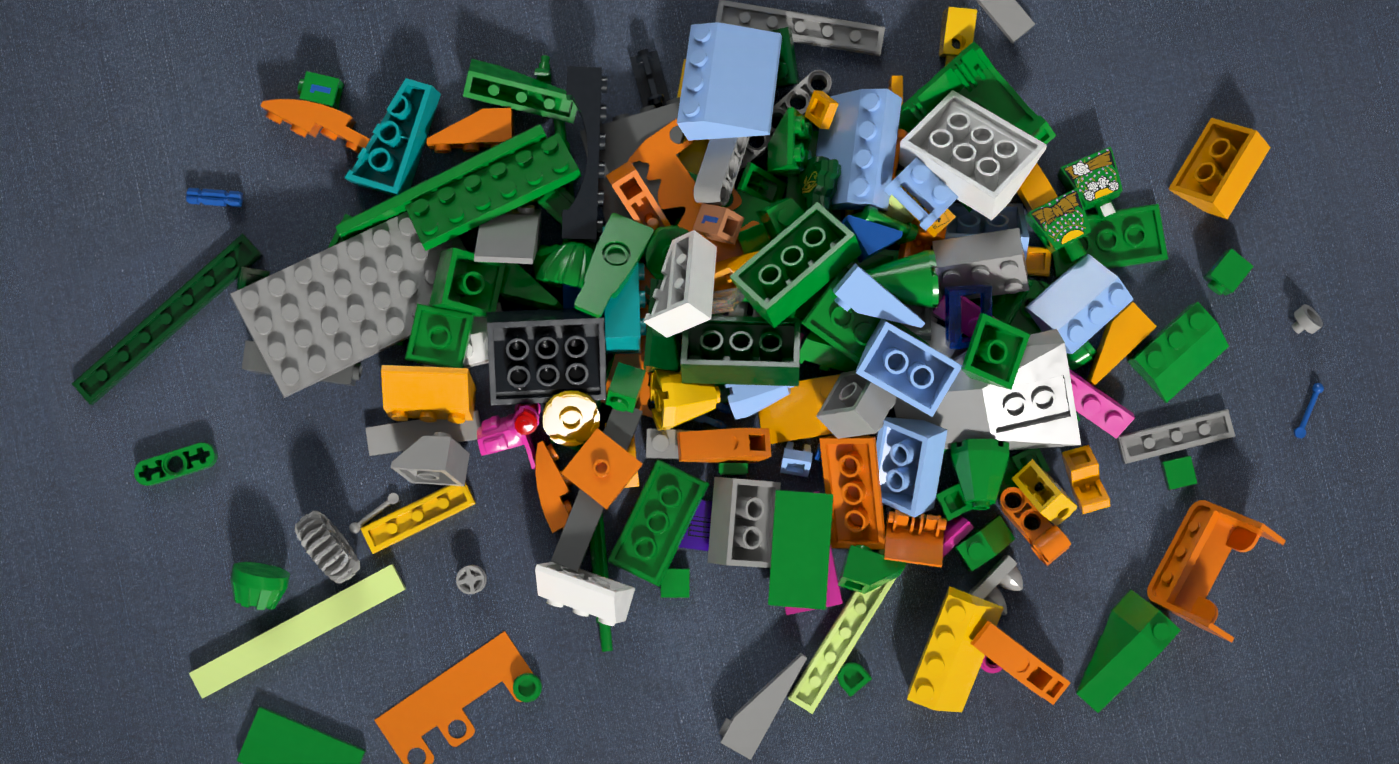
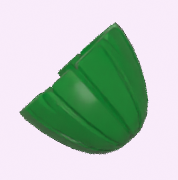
[536,240,594,290]

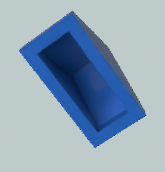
[841,215,903,263]

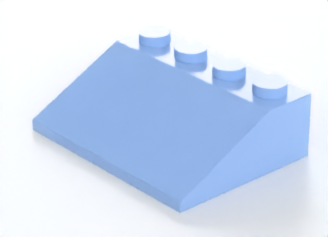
[677,22,782,141]
[816,89,902,211]

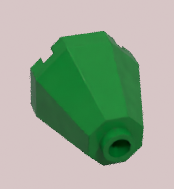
[951,439,1009,510]

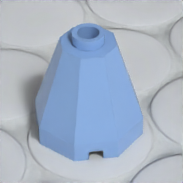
[725,384,795,419]

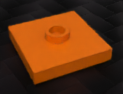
[561,428,643,510]

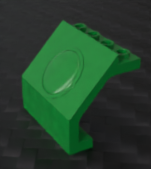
[898,41,1056,212]

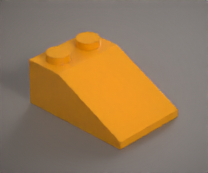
[758,374,840,444]

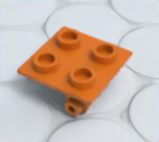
[884,509,947,567]

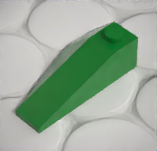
[1076,589,1181,713]

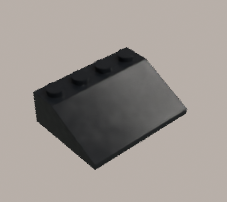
[486,308,607,405]

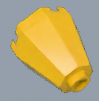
[650,370,720,431]

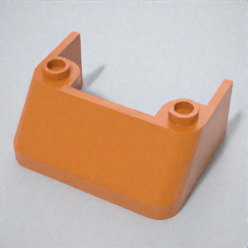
[1147,500,1286,643]

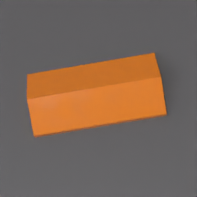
[819,435,886,549]

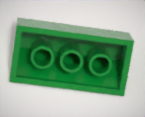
[730,202,862,328]

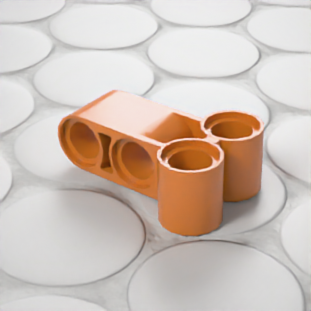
[999,487,1071,566]

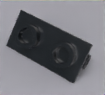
[630,49,670,108]

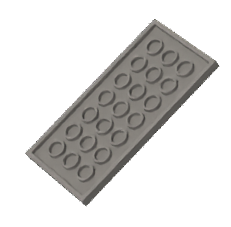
[230,212,467,398]

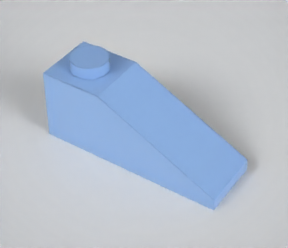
[833,263,925,328]

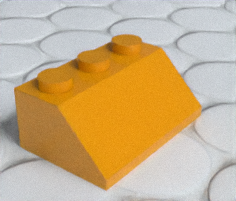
[1168,118,1271,219]
[381,365,476,424]

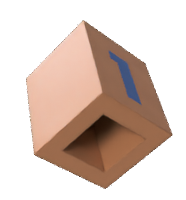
[692,203,744,245]

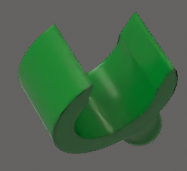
[534,55,552,85]

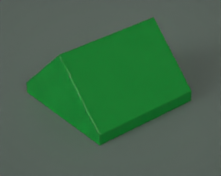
[961,313,1030,390]

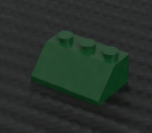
[644,278,683,373]

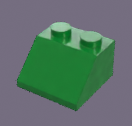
[429,247,506,318]

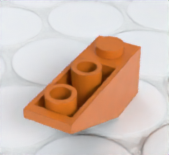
[427,108,514,153]
[677,428,772,463]

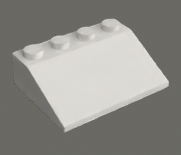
[899,90,1047,220]

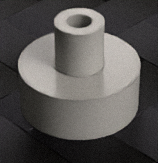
[1292,304,1323,334]

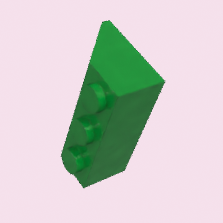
[1127,302,1229,403]

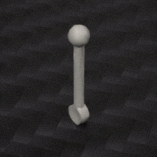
[349,493,400,534]

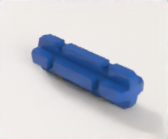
[186,188,243,207]

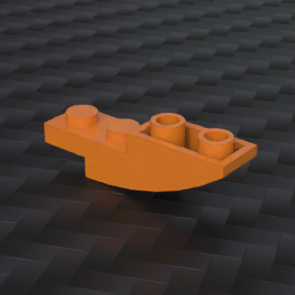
[260,99,370,154]
[536,441,573,533]
[970,621,1071,705]

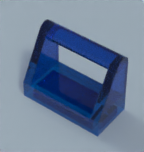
[945,285,992,349]

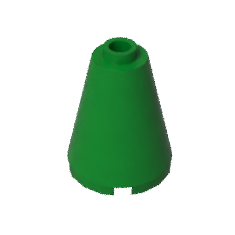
[864,250,939,308]

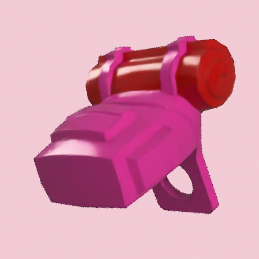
[477,403,541,469]

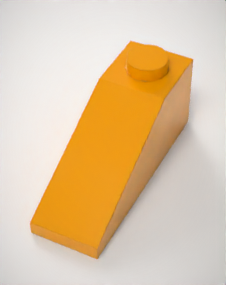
[1086,302,1157,386]

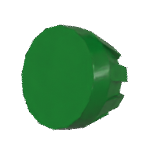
[230,562,290,610]

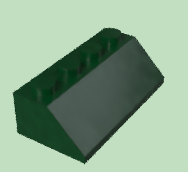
[681,316,801,386]

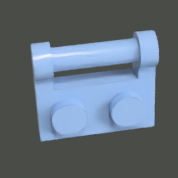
[883,157,958,231]

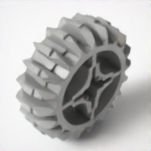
[295,511,360,584]

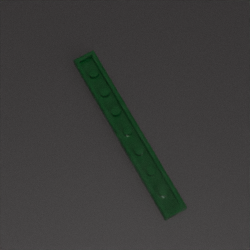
[71,233,263,405]

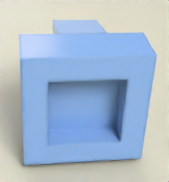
[780,441,813,477]

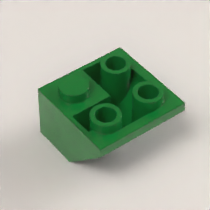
[767,107,813,177]

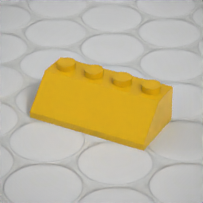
[907,586,1004,712]

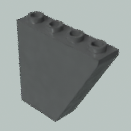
[580,97,685,224]

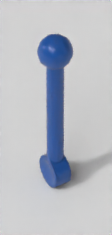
[1293,383,1324,438]

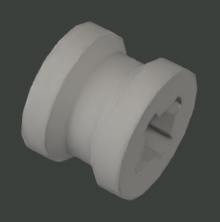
[456,565,487,594]

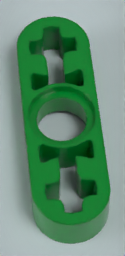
[134,443,218,486]

